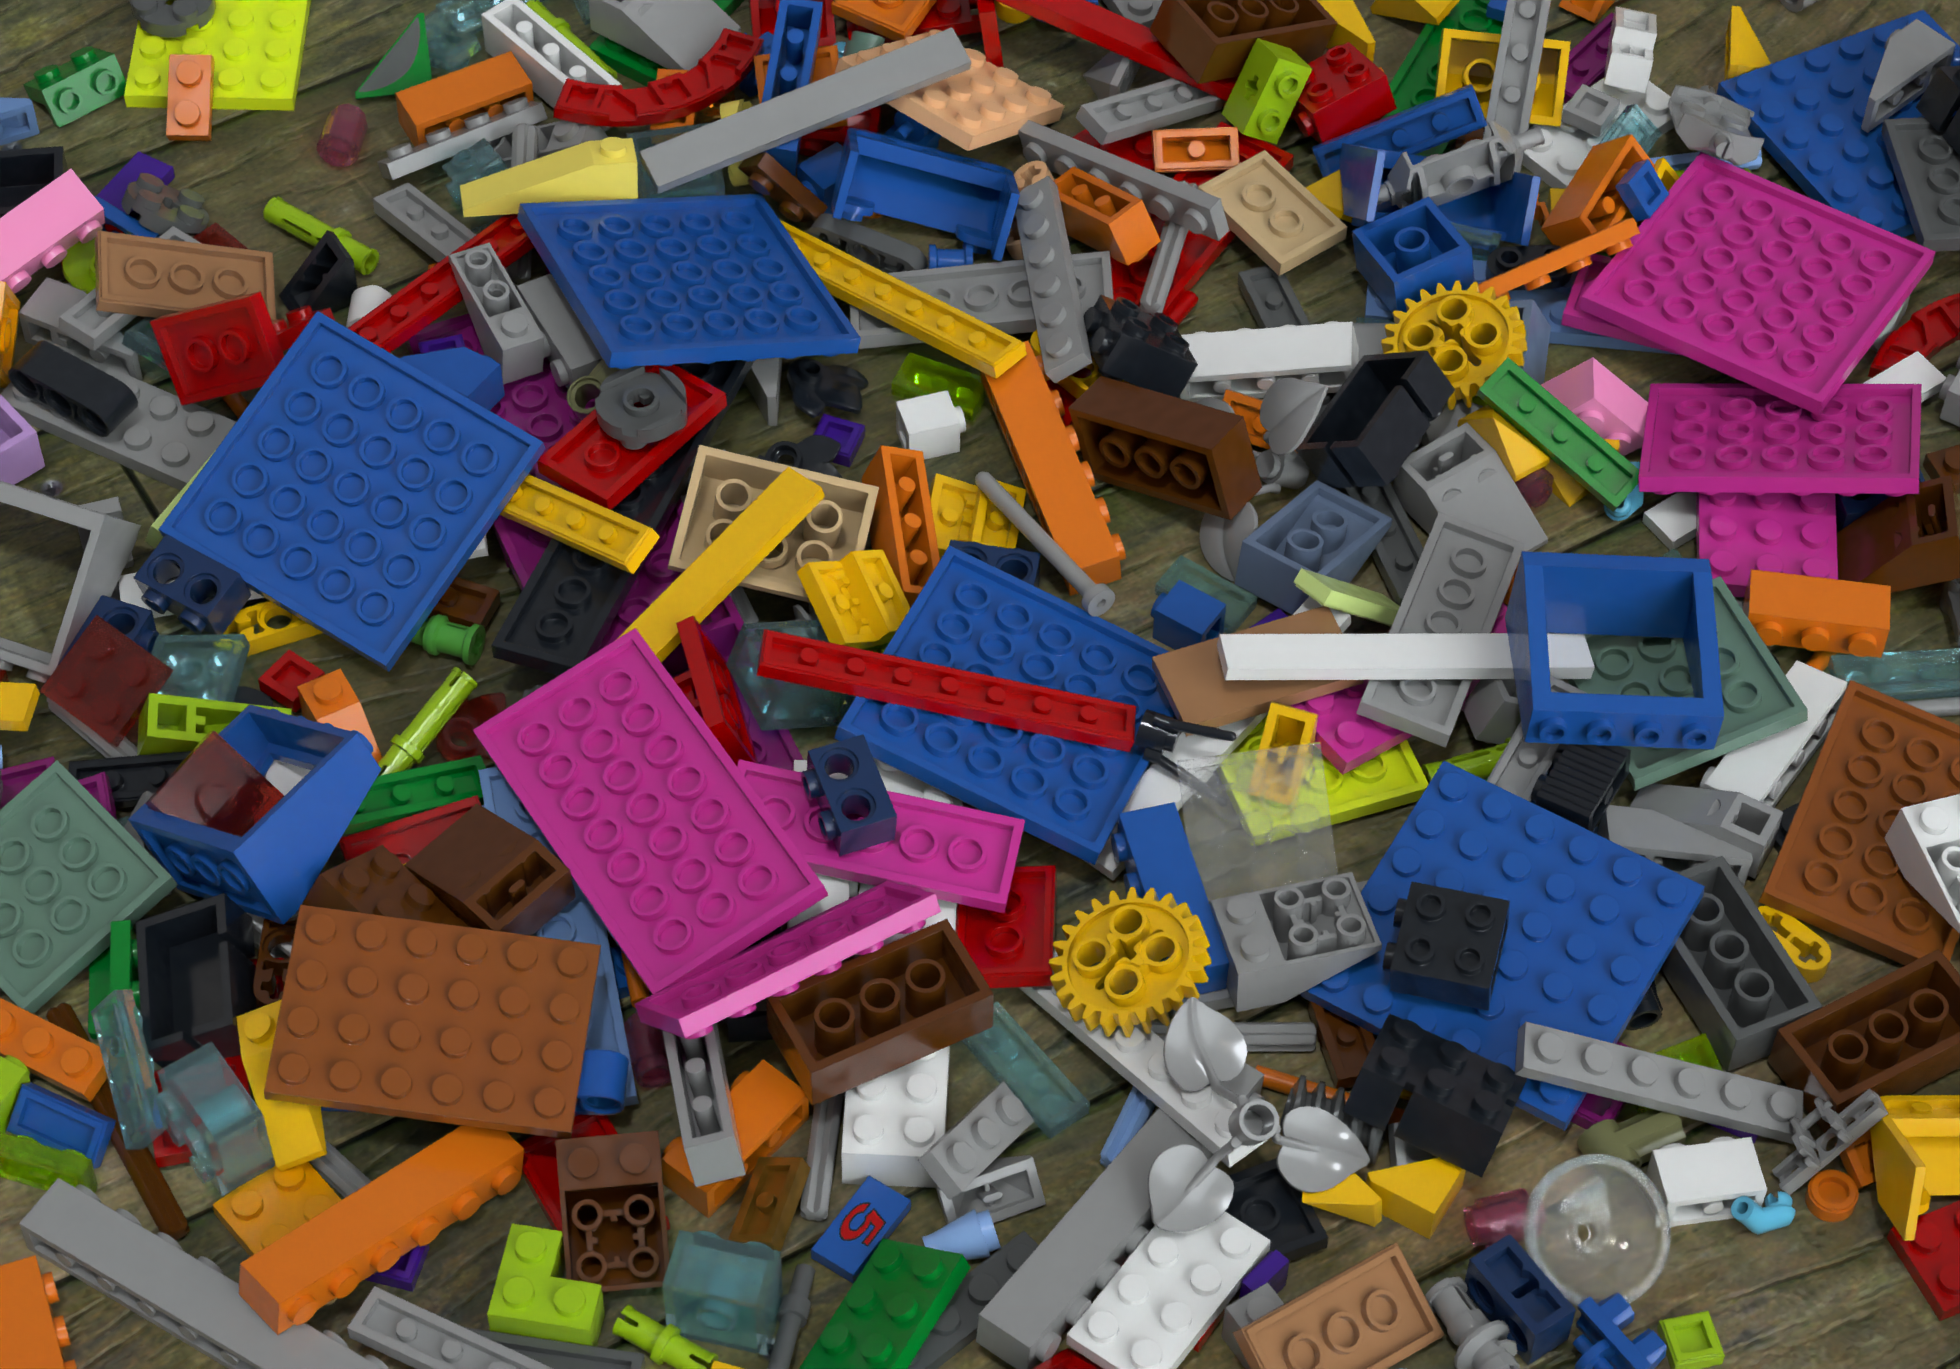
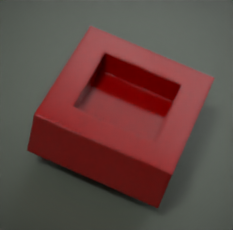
[258,649,325,713]

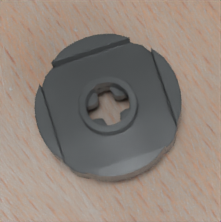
[130,0,216,37]
[121,173,209,240]
[595,366,687,450]

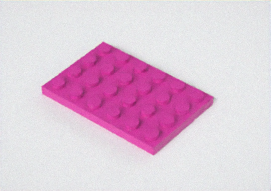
[1639,383,1922,497]

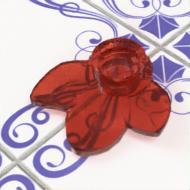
[436,692,506,761]

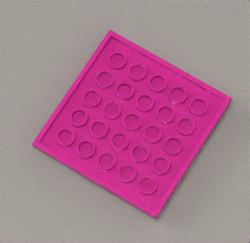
[1579,152,1935,415]

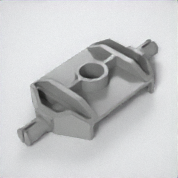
[1668,85,1764,165]
[1377,120,1545,209]

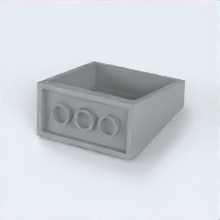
[0,480,141,685]

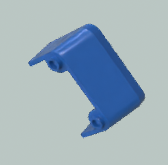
[831,128,1020,261]
[1339,143,1541,248]

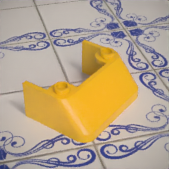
[1870,1095,1960,1241]

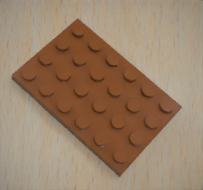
[1759,680,1960,965]
[264,905,601,1139]

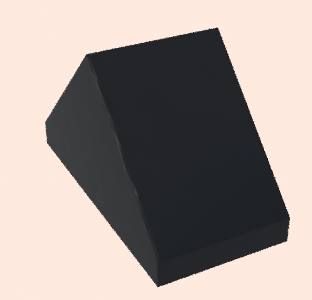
[279,230,358,313]

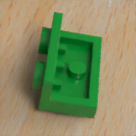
[23,46,126,127]
[88,920,140,1039]

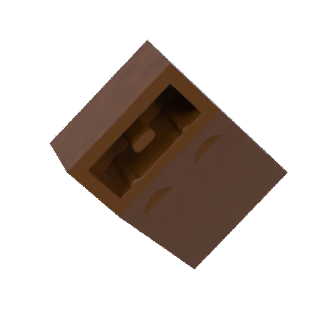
[1837,475,1960,593]
[404,804,576,936]
[555,1130,671,1292]

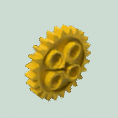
[1381,280,1528,410]
[1049,887,1212,1038]

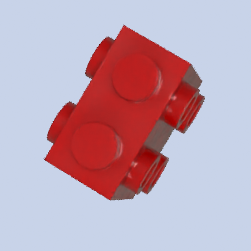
[1288,42,1397,144]

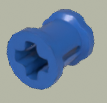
[928,244,973,269]

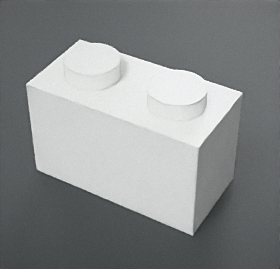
[1646,1136,1767,1228]

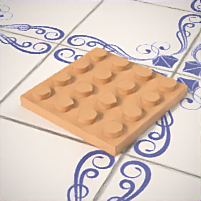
[835,30,1065,151]

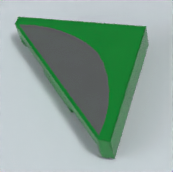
[355,13,432,99]

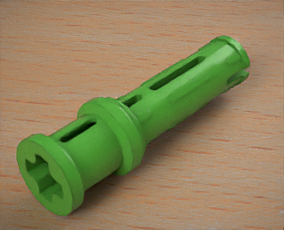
[411,614,486,666]

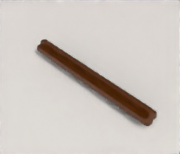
[46,1003,190,1240]

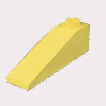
[460,137,638,217]

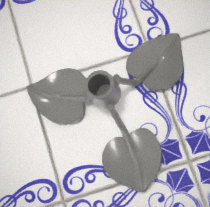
[1195,378,1329,581]
[1147,997,1370,1232]

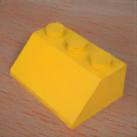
[1435,28,1571,127]

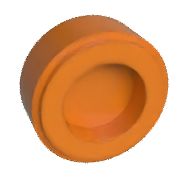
[1805,1169,1859,1222]

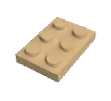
[1198,150,1347,276]

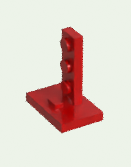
[846,0,1004,68]
[150,291,335,406]
[673,616,758,766]

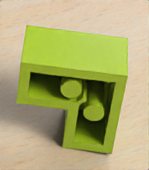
[487,1223,605,1347]

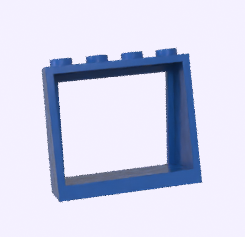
[1505,551,1724,750]
[128,704,381,925]

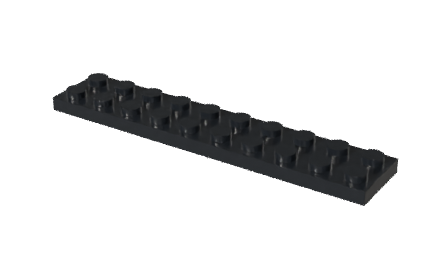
[491,360,754,675]

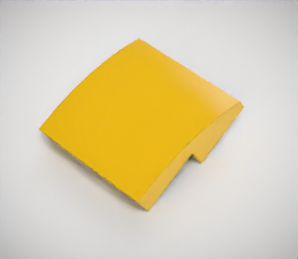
[929,473,1027,559]
[797,549,910,649]

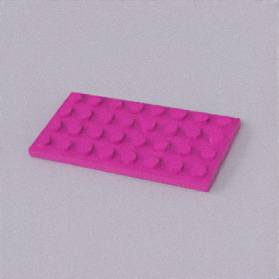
[473,628,828,995]

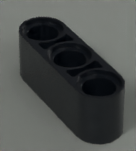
[8,340,138,437]

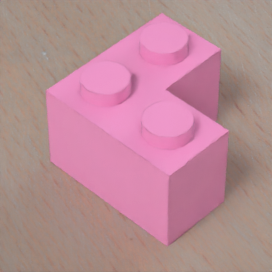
[1541,357,1648,456]

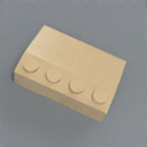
[668,445,879,603]

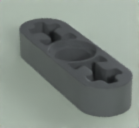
[807,213,928,273]

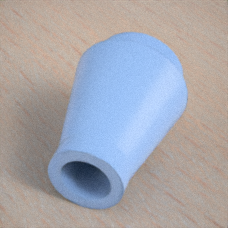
[922,1209,1001,1260]

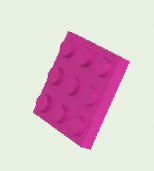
[1696,492,1838,597]

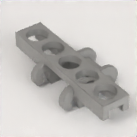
[1772,1088,1888,1195]

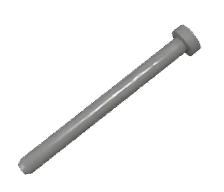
[975,471,1115,616]

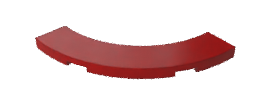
[553,28,764,127]
[1868,293,1960,378]

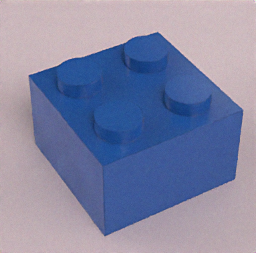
[1352,196,1475,313]

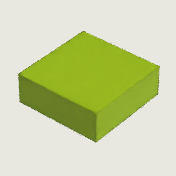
[1657,1311,1725,1369]

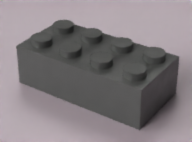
[1661,856,1823,1072]

